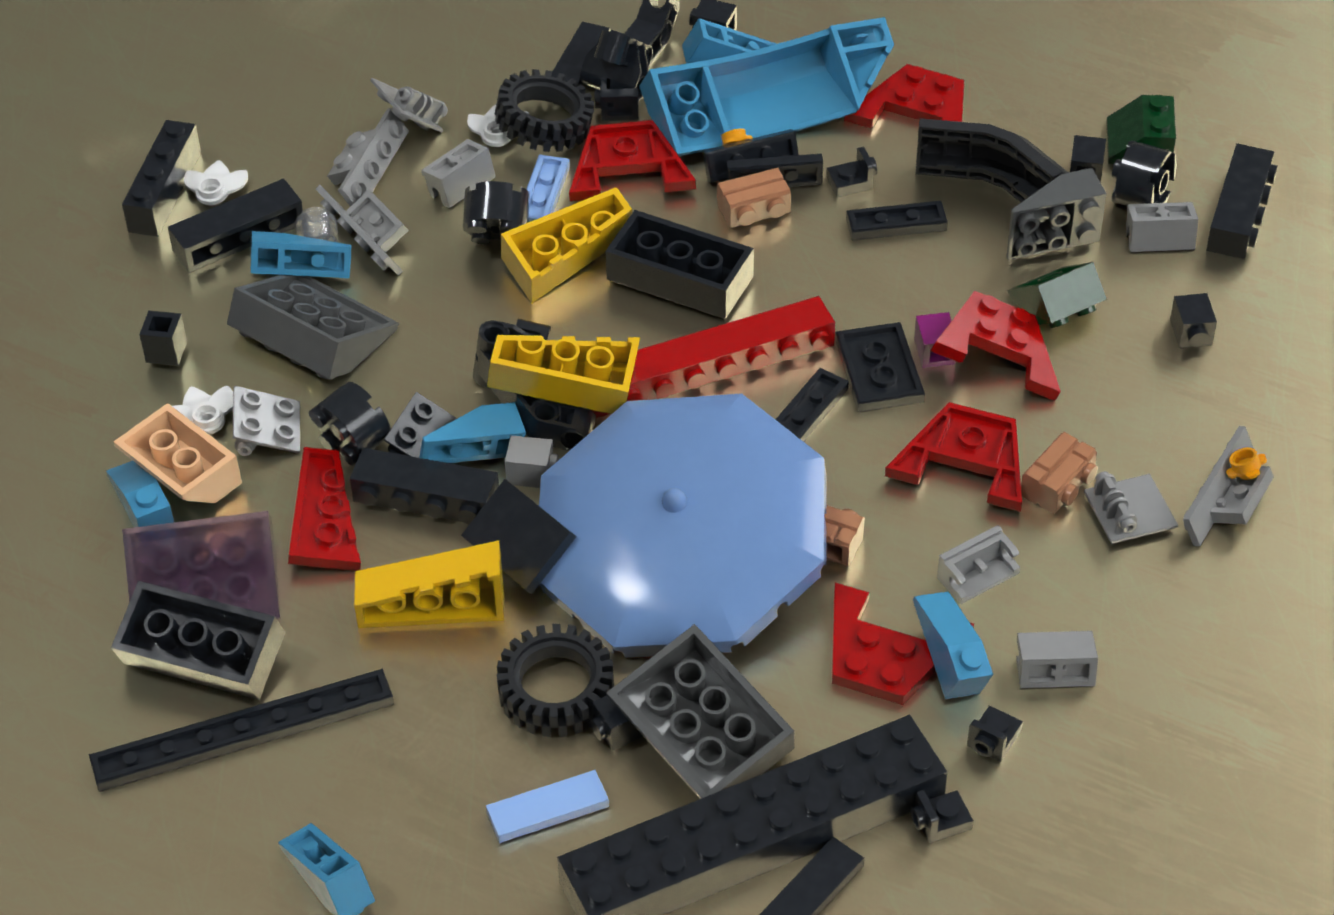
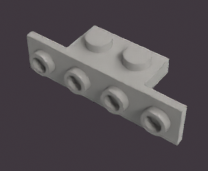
[327,108,409,207]
[316,185,409,276]
[1183,426,1274,546]

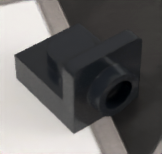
[595,78,639,121]
[826,147,877,197]
[967,705,1023,762]
[911,790,973,843]

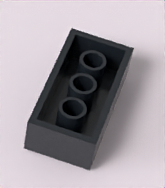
[605,210,754,319]
[111,580,286,700]

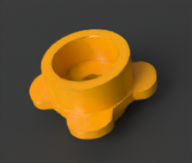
[721,128,753,146]
[1226,447,1267,480]

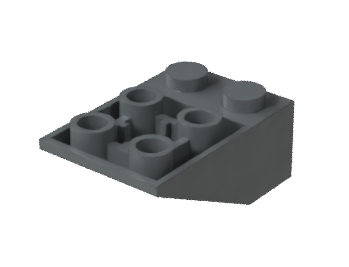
[1006,168,1107,260]

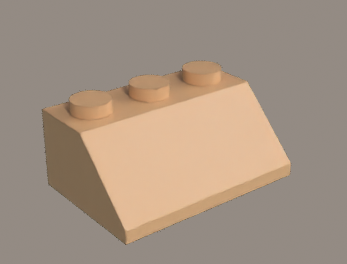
[113,403,242,503]

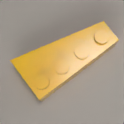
[501,187,632,304]
[487,335,640,414]
[354,541,504,628]

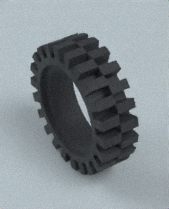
[495,69,594,152]
[496,624,614,737]

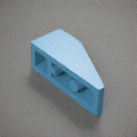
[682,18,776,64]
[250,231,352,278]
[419,402,526,463]
[106,461,177,546]
[913,591,993,699]
[278,823,375,915]

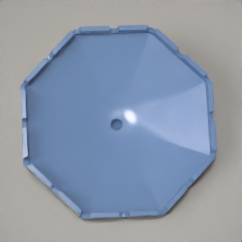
[539,394,827,658]

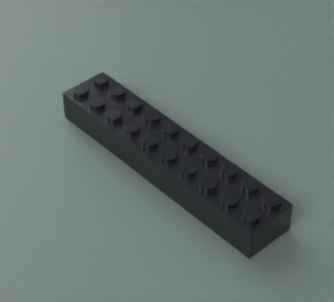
[557,715,948,915]

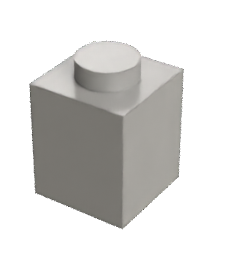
[505,435,559,488]

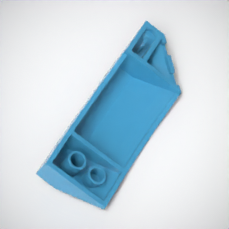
[640,17,894,156]

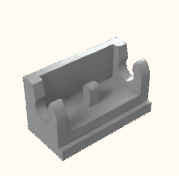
[421,139,496,208]
[1126,202,1198,252]
[937,525,1020,604]
[1016,631,1098,688]

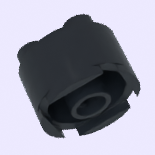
[1112,140,1177,206]
[463,181,530,244]
[309,382,391,466]

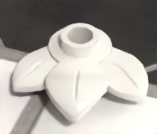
[467,104,529,147]
[184,160,248,205]
[172,386,233,434]

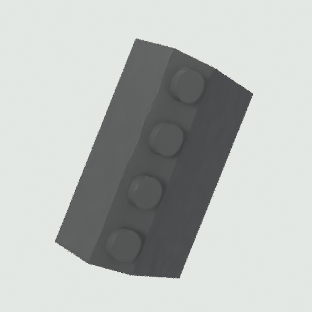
[227,275,399,380]
[606,624,795,799]

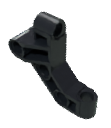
[580,0,680,102]
[473,318,596,450]

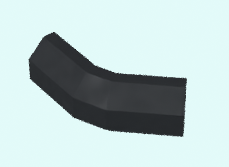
[915,118,1069,203]

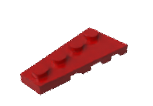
[288,447,361,571]

